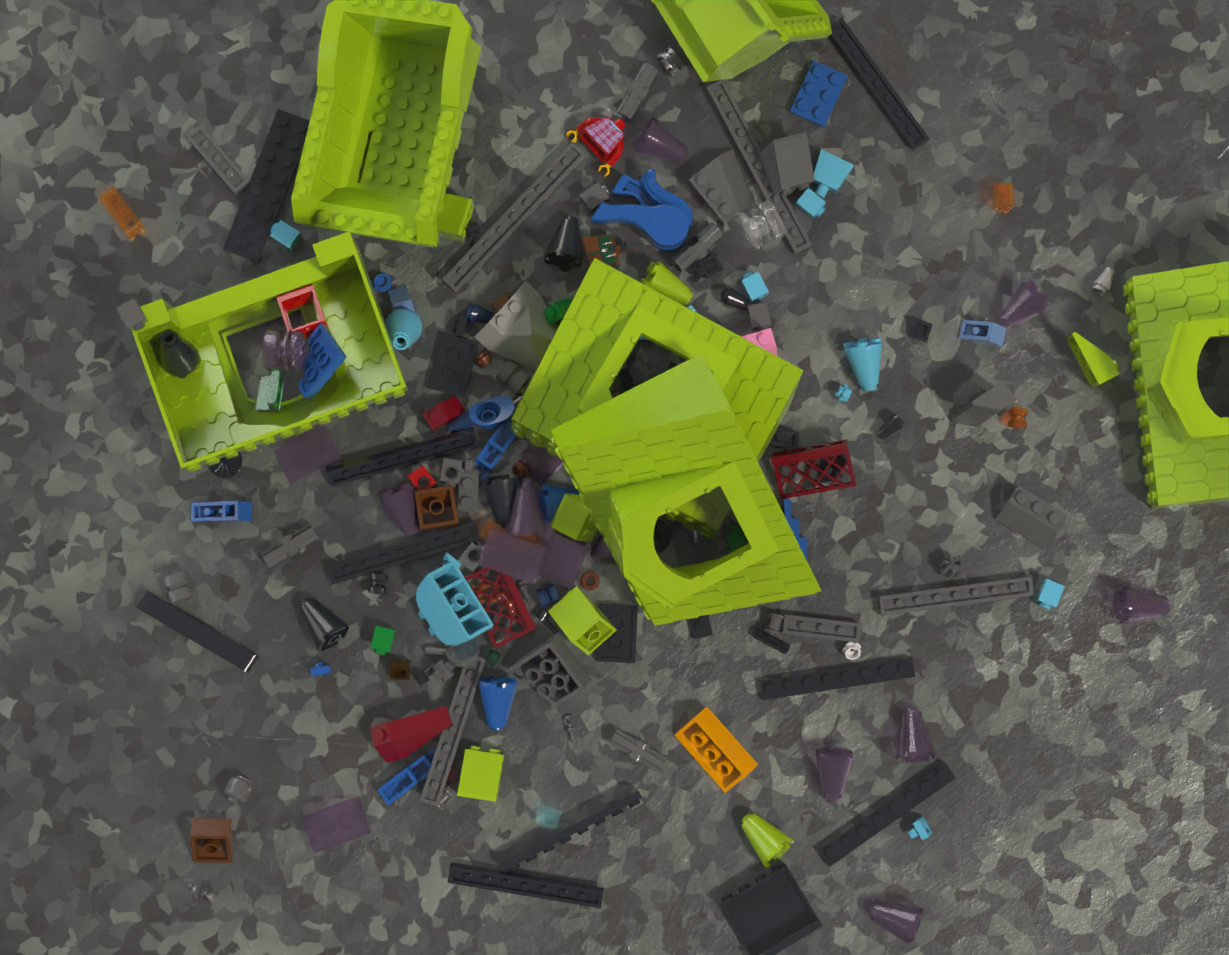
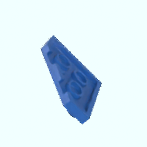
[298,323,347,401]

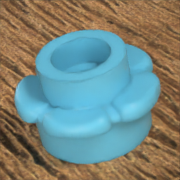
[835,384,852,403]

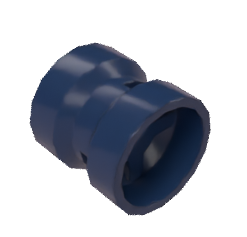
[536,583,560,608]

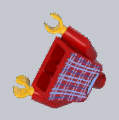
[566,116,626,177]

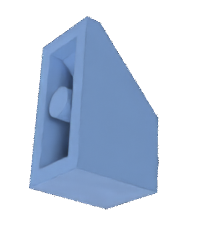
[959,320,1007,347]

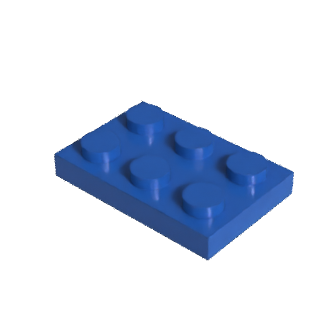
[790,60,848,128]

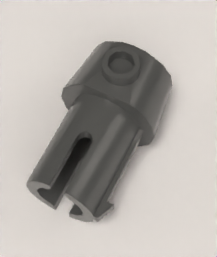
[618,358,653,391]

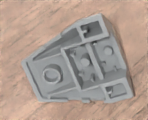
[474,281,558,371]

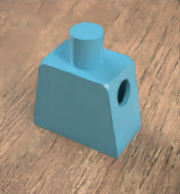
[812,149,854,199]

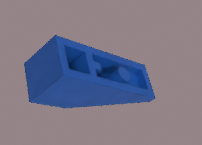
[191,501,252,522]

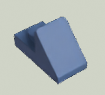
[388,285,416,313]

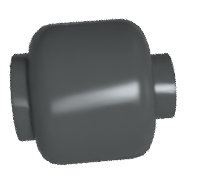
[223,775,253,805]

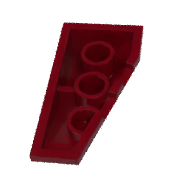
[369,706,452,763]

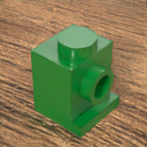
[543,298,571,325]
[726,524,747,553]

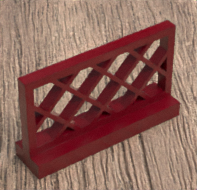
[771,439,856,499]
[465,559,537,649]

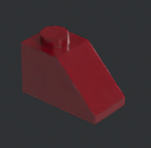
[422,396,465,432]

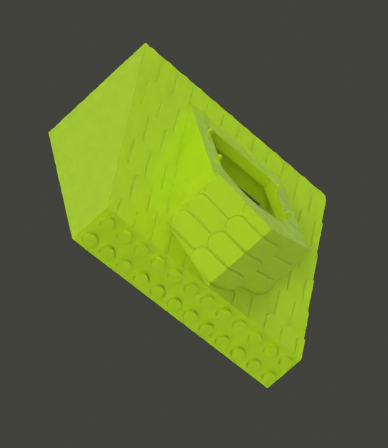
[132,231,408,472]
[511,258,804,540]
[1123,261,1229,509]
[551,353,822,626]

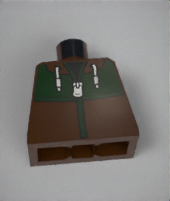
[582,235,629,267]

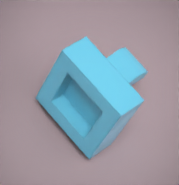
[908,816,932,840]

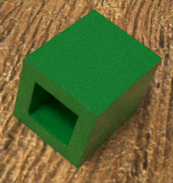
[370,626,396,656]

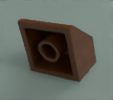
[415,485,460,531]
[190,818,233,863]

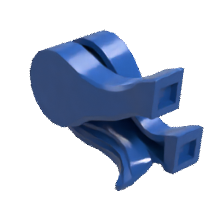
[591,169,693,252]

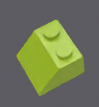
[551,493,598,542]

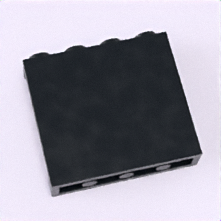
[720,863,823,955]

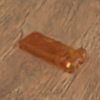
[98,186,146,240]

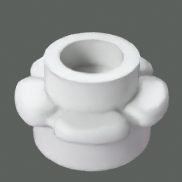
[842,642,861,660]

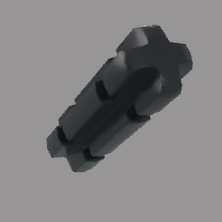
[754,629,790,654]

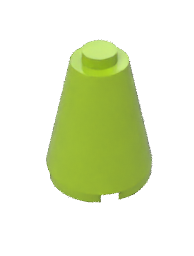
[741,813,794,867]

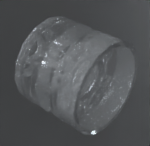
[739,200,787,250]

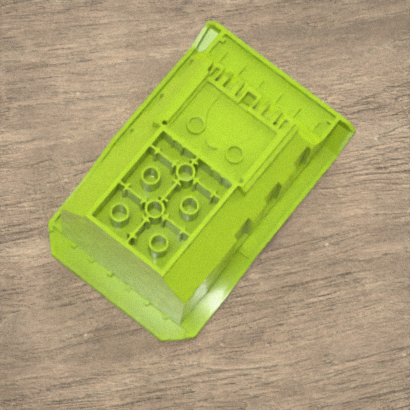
[291,0,481,248]
[651,0,832,82]

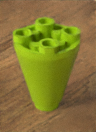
[640,261,693,306]

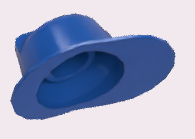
[469,396,515,430]

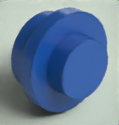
[373,273,392,292]

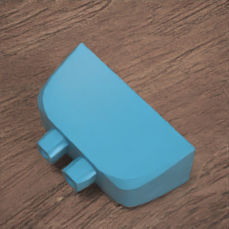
[416,561,493,646]

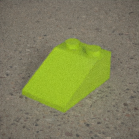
[1066,332,1120,389]

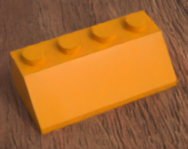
[674,706,758,793]

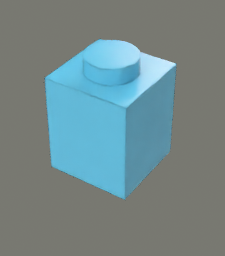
[795,188,826,220]
[270,220,302,251]
[741,271,769,303]
[1036,579,1065,610]

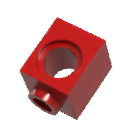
[408,465,438,491]

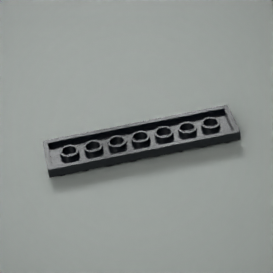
[223,109,310,263]

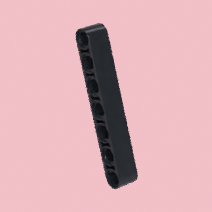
[136,591,260,674]

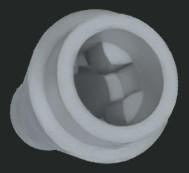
[1092,267,1116,297]

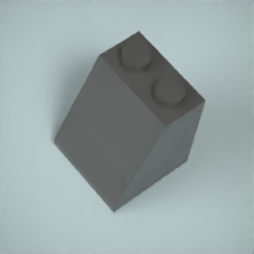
[759,132,815,196]

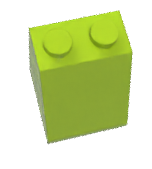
[437,193,474,243]
[548,586,617,656]
[457,746,504,802]

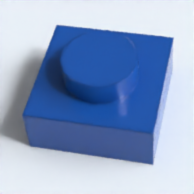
[310,662,332,676]

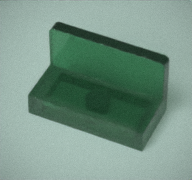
[256,368,284,412]

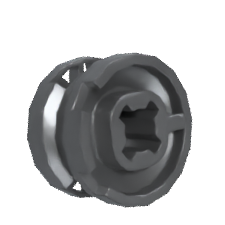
[656,47,684,77]

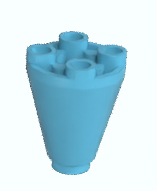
[385,309,422,350]
[843,338,882,391]

